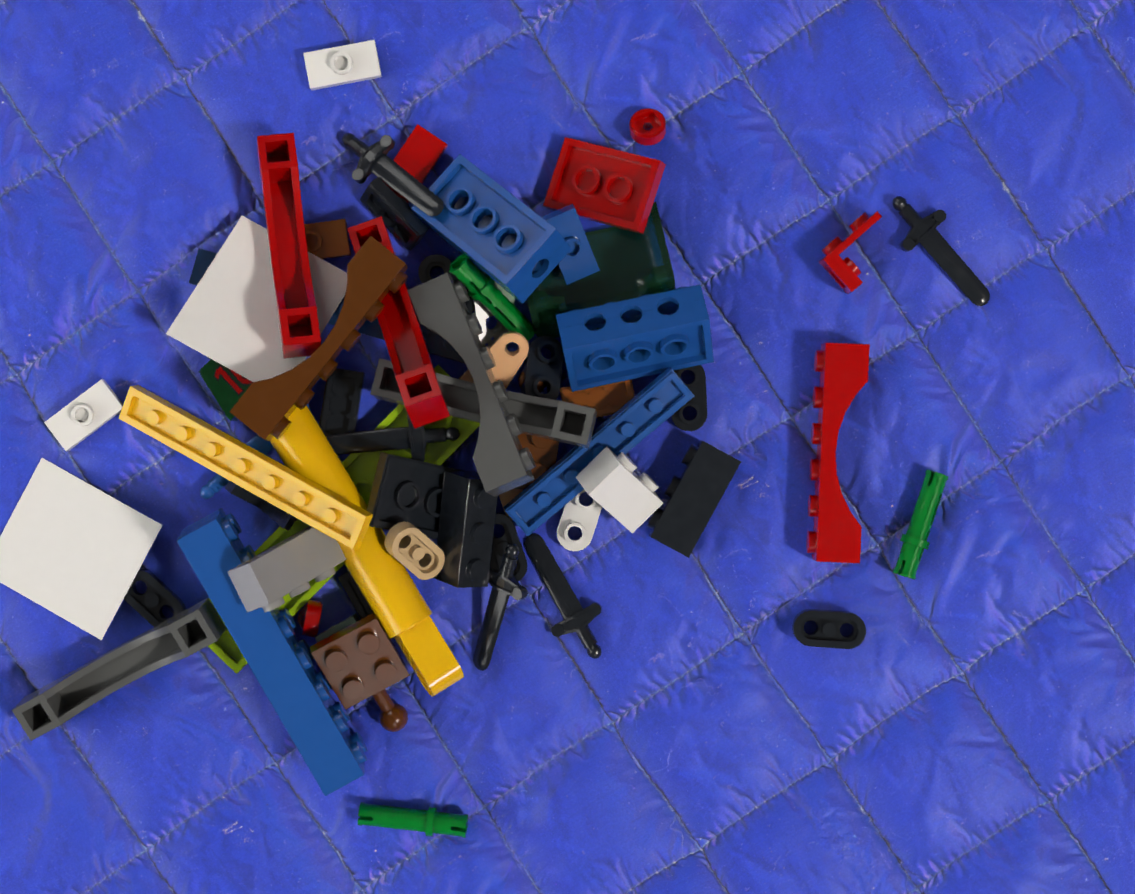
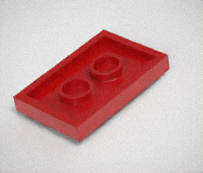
[543,137,666,234]

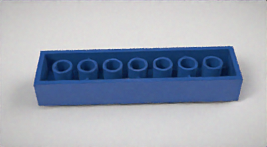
[176,508,367,796]

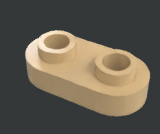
[385,522,445,580]

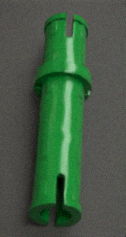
[449,254,536,341]
[893,470,949,580]
[358,802,468,838]

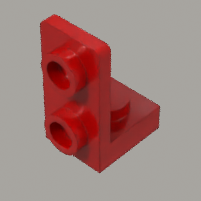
[819,211,882,294]

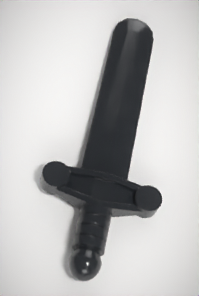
[342,133,444,217]
[892,196,990,306]
[325,413,460,461]
[524,534,602,659]
[473,543,528,671]

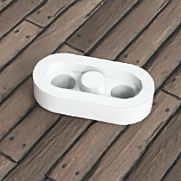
[557,489,602,551]

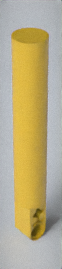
[270,405,464,697]

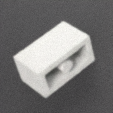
[576,447,663,533]

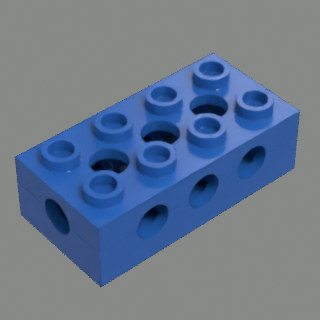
[411,154,572,304]
[556,284,714,392]

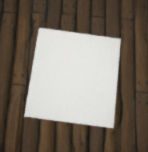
[166,216,347,382]
[0,458,163,640]

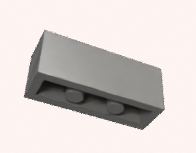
[228,526,347,613]

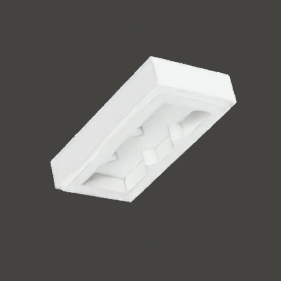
[303,40,382,91]
[44,379,123,451]

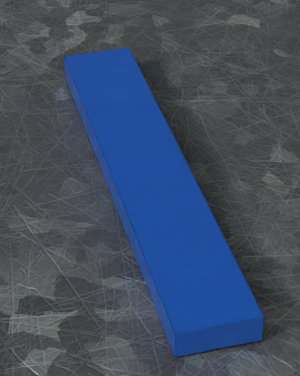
[503,367,694,536]

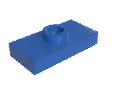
[542,204,600,285]

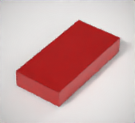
[382,124,448,204]

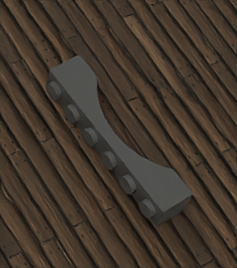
[407,273,536,497]
[370,358,597,449]
[12,598,227,741]

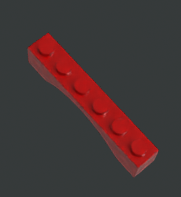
[257,133,321,359]
[347,216,450,429]
[806,343,870,563]

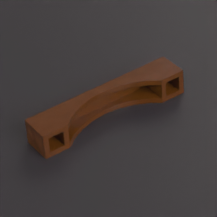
[230,236,408,441]

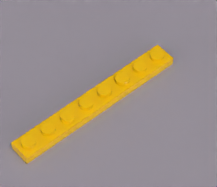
[119,385,373,550]

